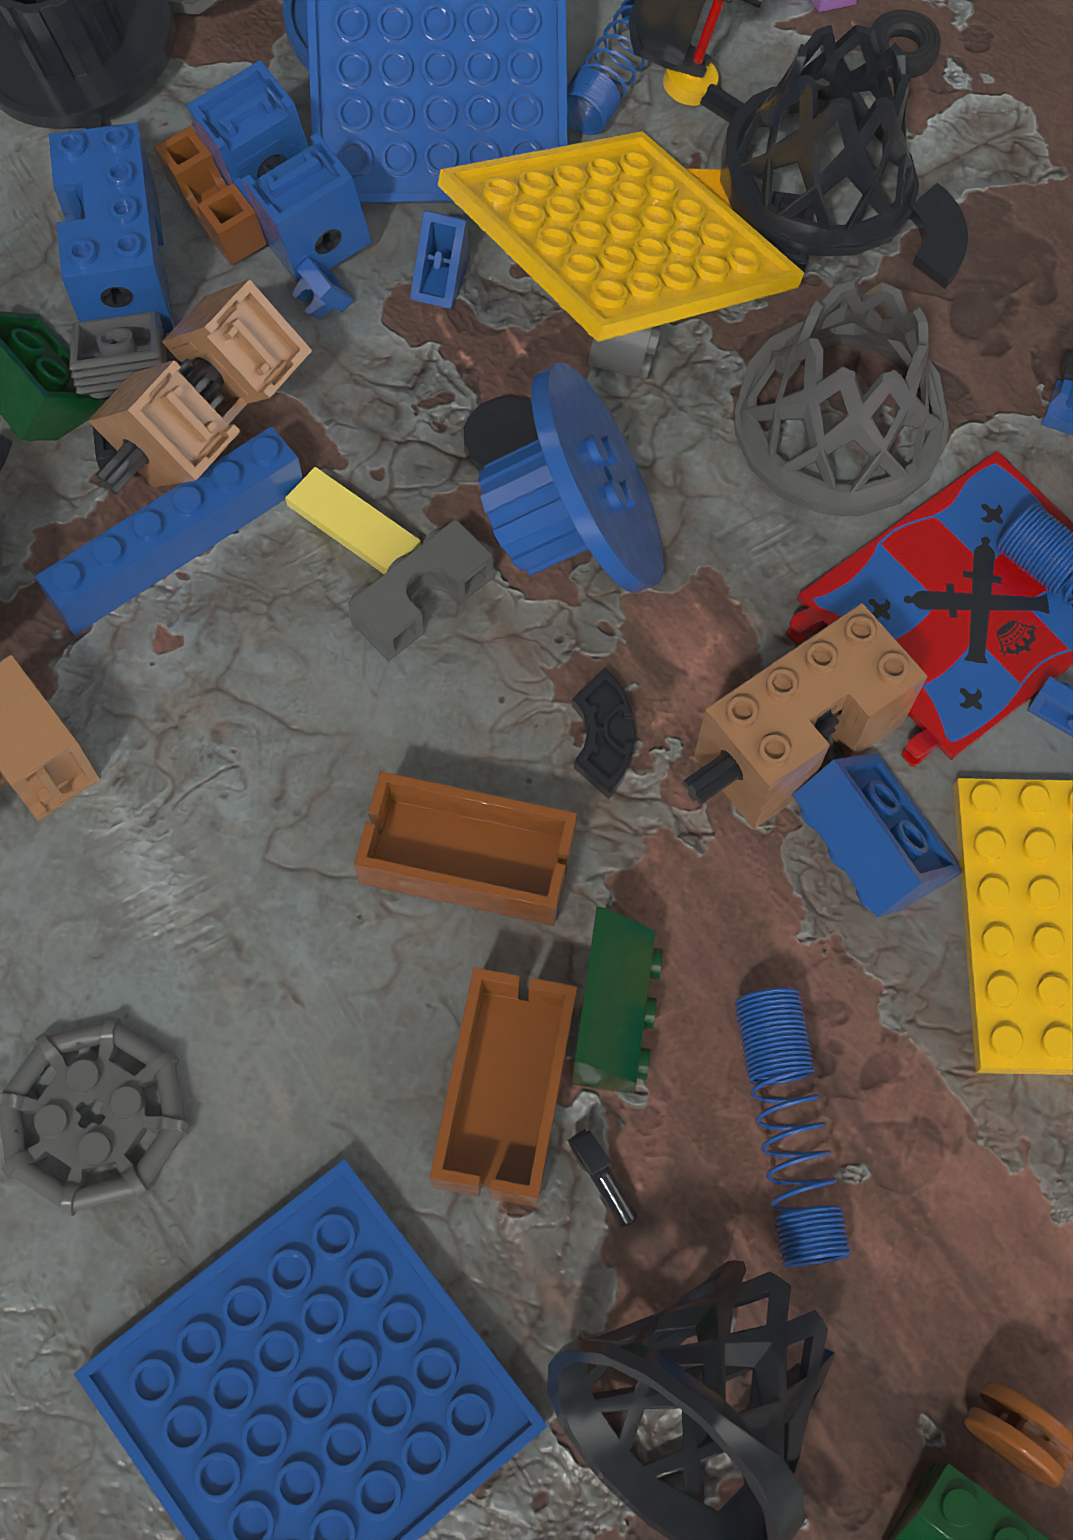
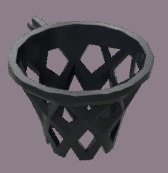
[700,25,919,257]
[547,1260,835,1540]

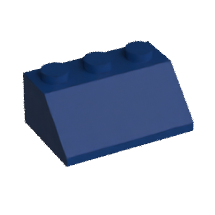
[792,753,962,918]

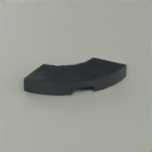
[910,182,968,289]
[572,668,635,799]

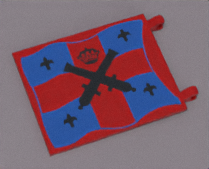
[786,451,1073,767]

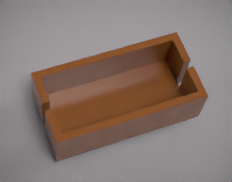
[354,771,577,926]
[429,967,578,1208]

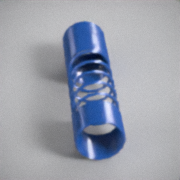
[567,0,645,135]
[997,503,1073,604]
[734,987,852,1267]

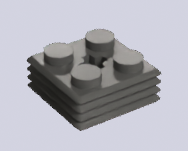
[69,311,167,399]

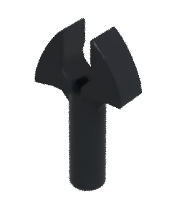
[567,1129,638,1227]

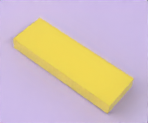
[285,467,421,574]

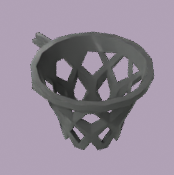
[733,281,949,516]

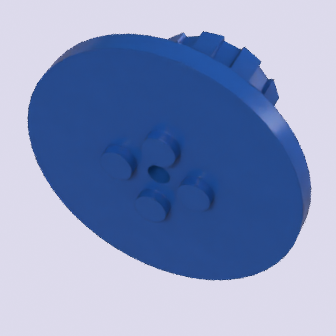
[478,362,664,593]

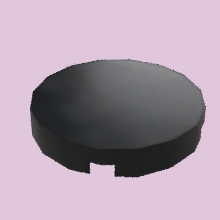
[464,397,539,471]

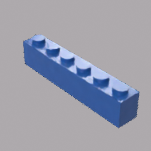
[35,426,303,636]

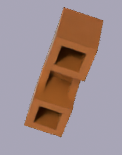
[154,125,267,266]

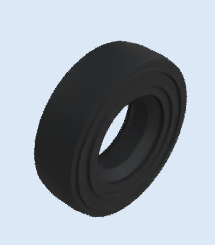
[871,10,941,79]

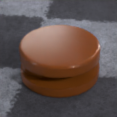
[964,1381,1073,1487]

